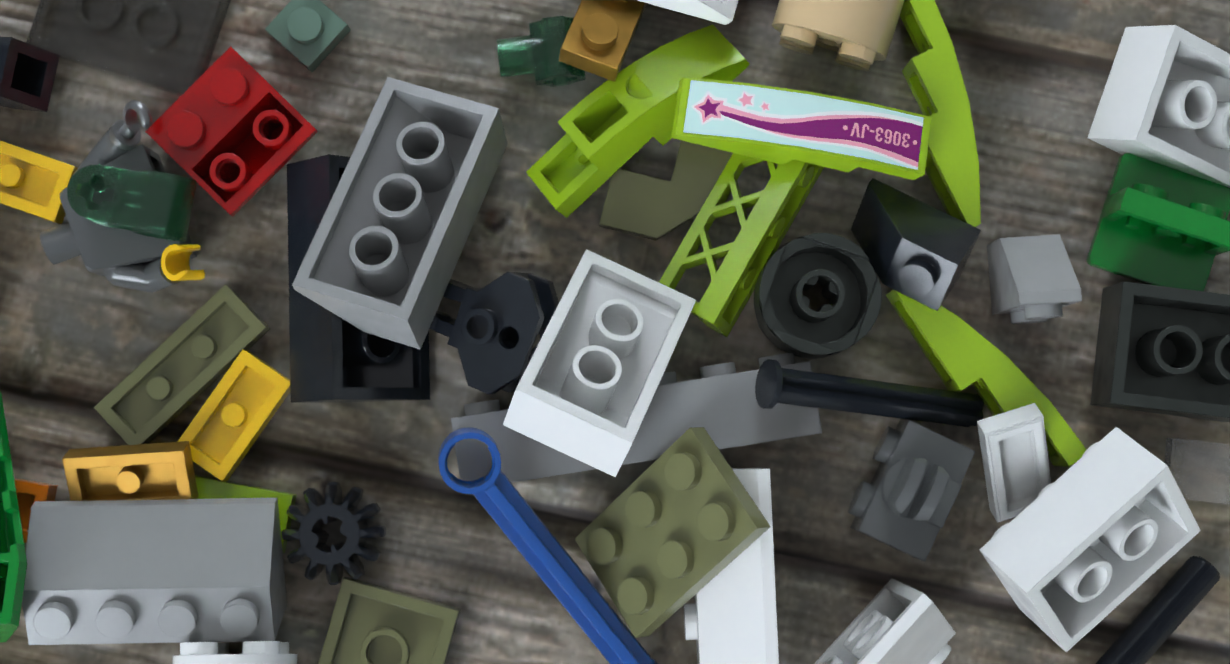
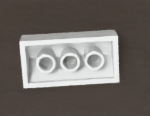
[684,467,779,664]

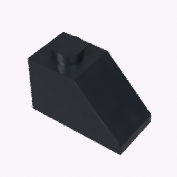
[851,178,981,311]

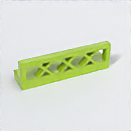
[659,153,824,337]

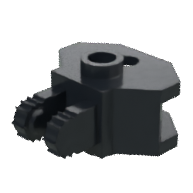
[429,272,559,395]

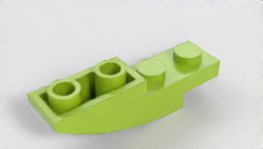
[526,24,750,218]

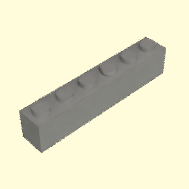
[451,353,822,483]

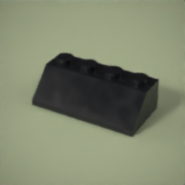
[287,154,430,403]

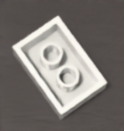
[979,427,1201,652]

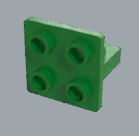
[1086,153,1230,291]

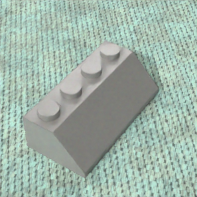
[292,77,508,349]
[22,498,287,645]

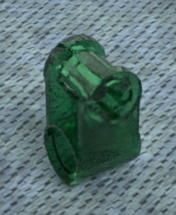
[67,165,197,242]

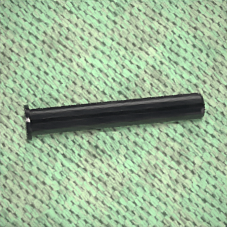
[755,359,984,427]
[1096,556,1220,664]

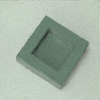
[265,0,351,72]

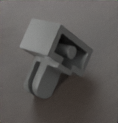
[848,420,976,562]

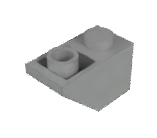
[987,234,1082,324]

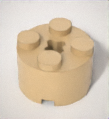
[772,0,905,71]

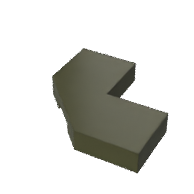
[599,140,733,241]

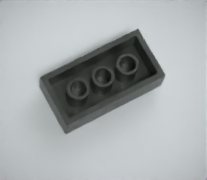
[1090,281,1230,423]

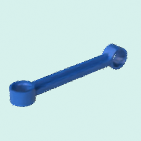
[438,427,658,664]

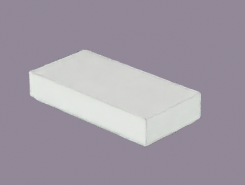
[977,403,1051,523]

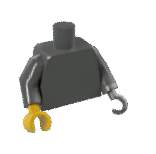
[40,100,205,293]

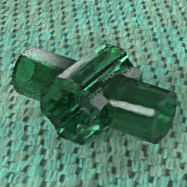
[497,16,585,87]

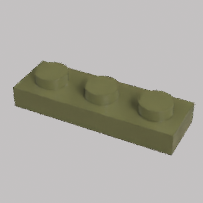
[94,284,270,445]

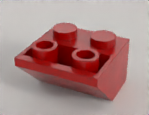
[145,46,318,217]

